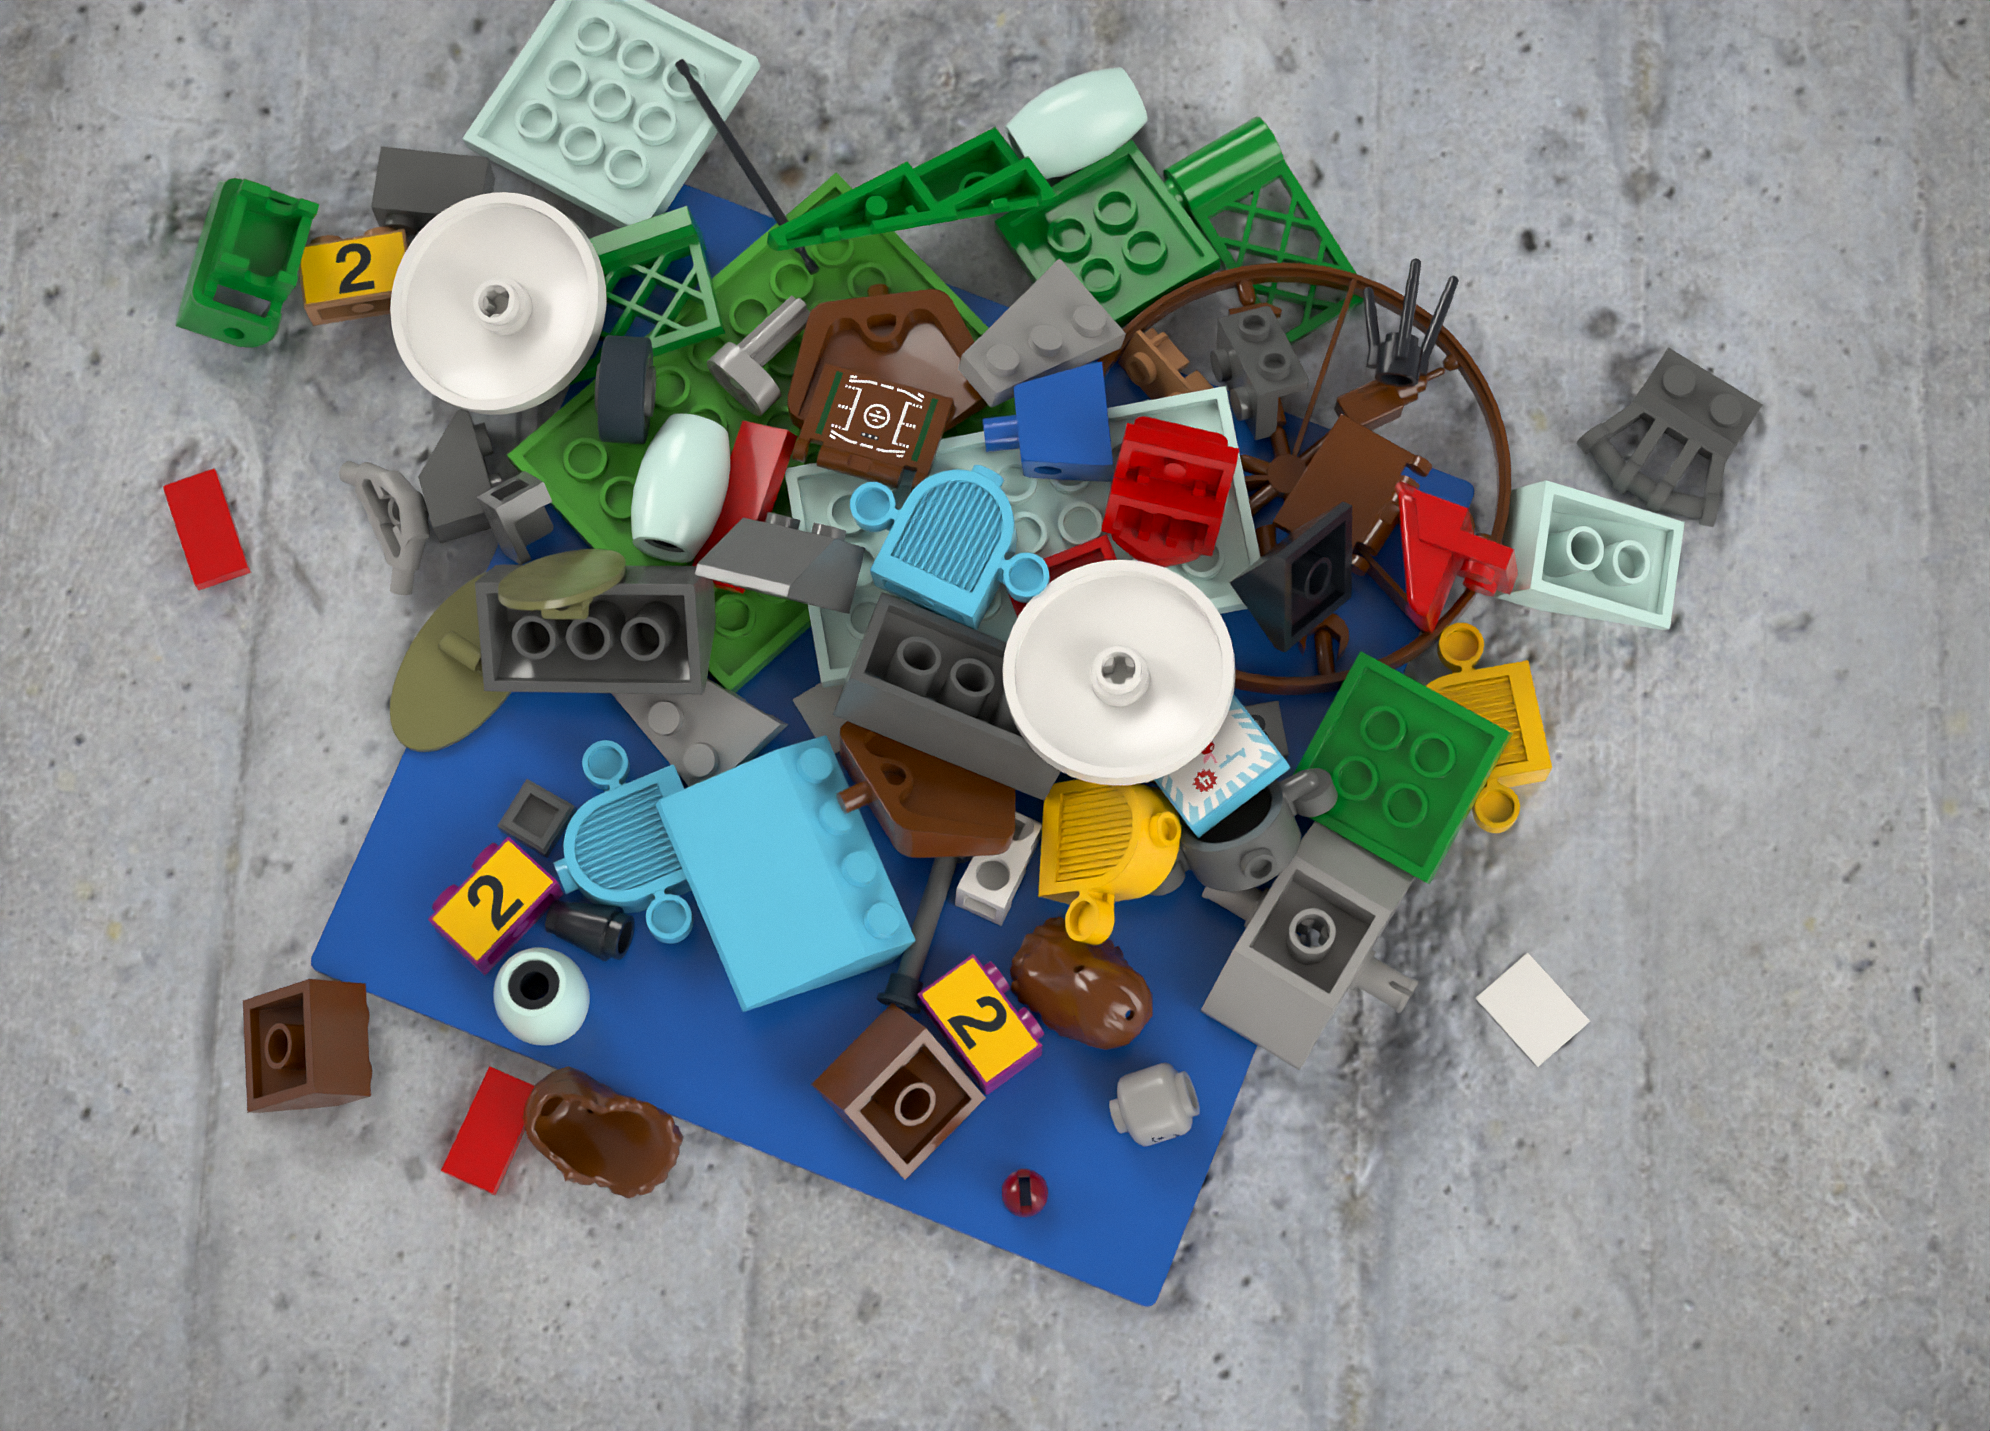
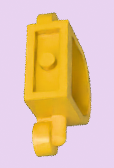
[1426,623,1552,833]
[1038,779,1181,945]

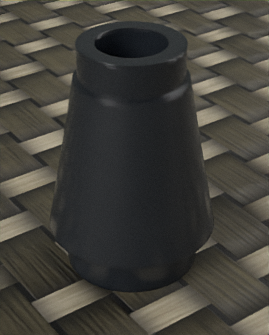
[545,900,635,961]

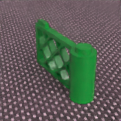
[1163,116,1364,345]

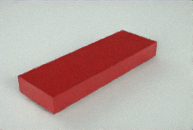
[692,421,798,594]

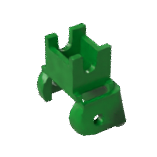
[175,178,319,347]

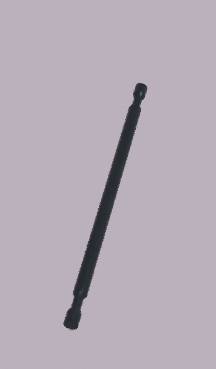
[675,59,820,275]

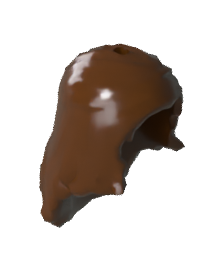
[1010,916,1153,1049]
[522,1066,683,1198]

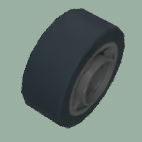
[595,335,656,444]

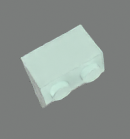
[1494,480,1685,630]

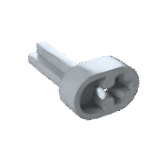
[707,296,810,416]

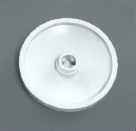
[390,192,607,415]
[1003,560,1235,786]

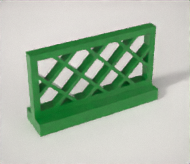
[569,206,725,385]

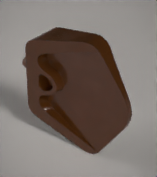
[787,284,988,432]
[836,721,1015,858]

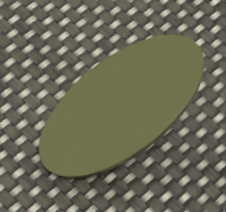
[498,549,626,619]
[390,571,512,752]

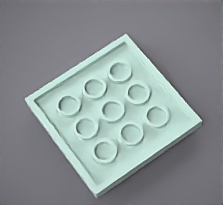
[462,0,760,228]

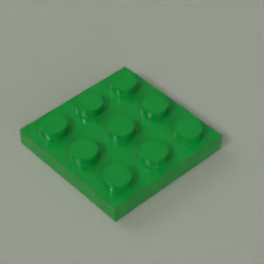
[994,140,1221,328]
[1293,651,1513,884]

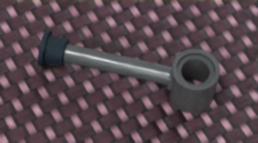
[877,856,973,1014]

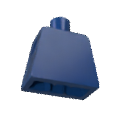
[983,362,1114,482]

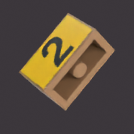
[299,227,410,326]

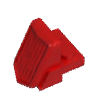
[1101,416,1239,568]
[1395,482,1518,633]

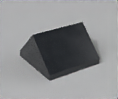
[1229,502,1352,653]

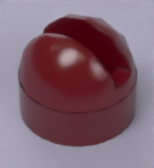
[1002,1169,1048,1217]

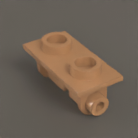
[1118,328,1213,400]

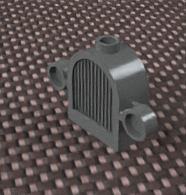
[1149,768,1338,896]

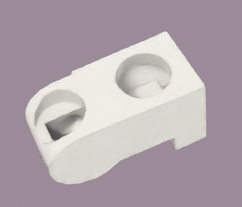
[955,811,1042,926]

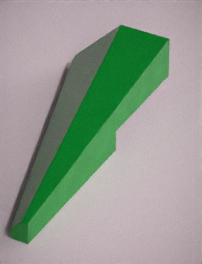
[767,127,1057,251]

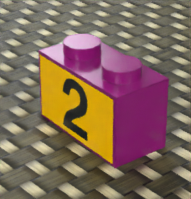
[428,837,564,976]
[918,954,1044,1096]

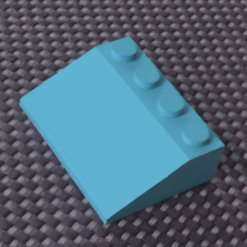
[655,735,916,1012]

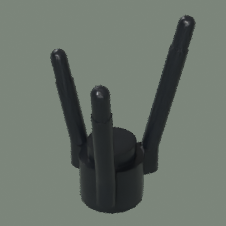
[1363,258,1459,387]

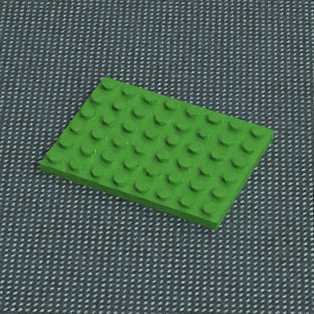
[507,172,1016,693]

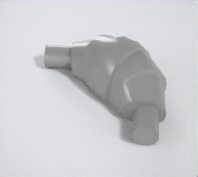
[339,461,430,595]

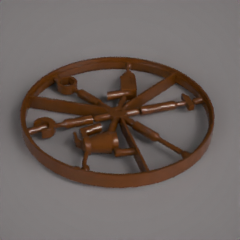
[1098,263,1512,695]

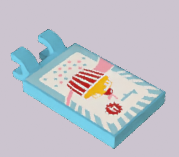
[1154,694,1291,838]

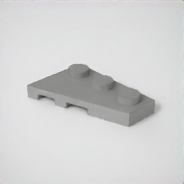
[958,258,1126,408]
[611,678,788,787]

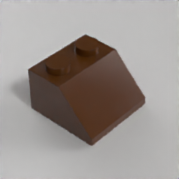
[243,979,372,1113]
[811,1003,986,1180]

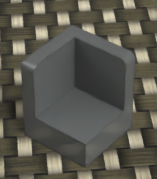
[477,471,554,565]

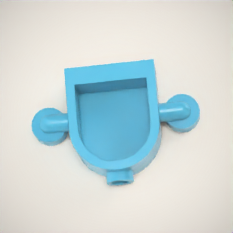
[850,465,1050,630]
[553,740,693,944]

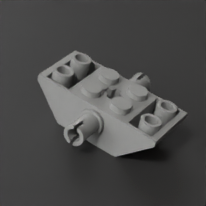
[1201,821,1419,1070]

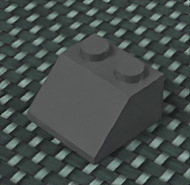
[695,512,866,614]

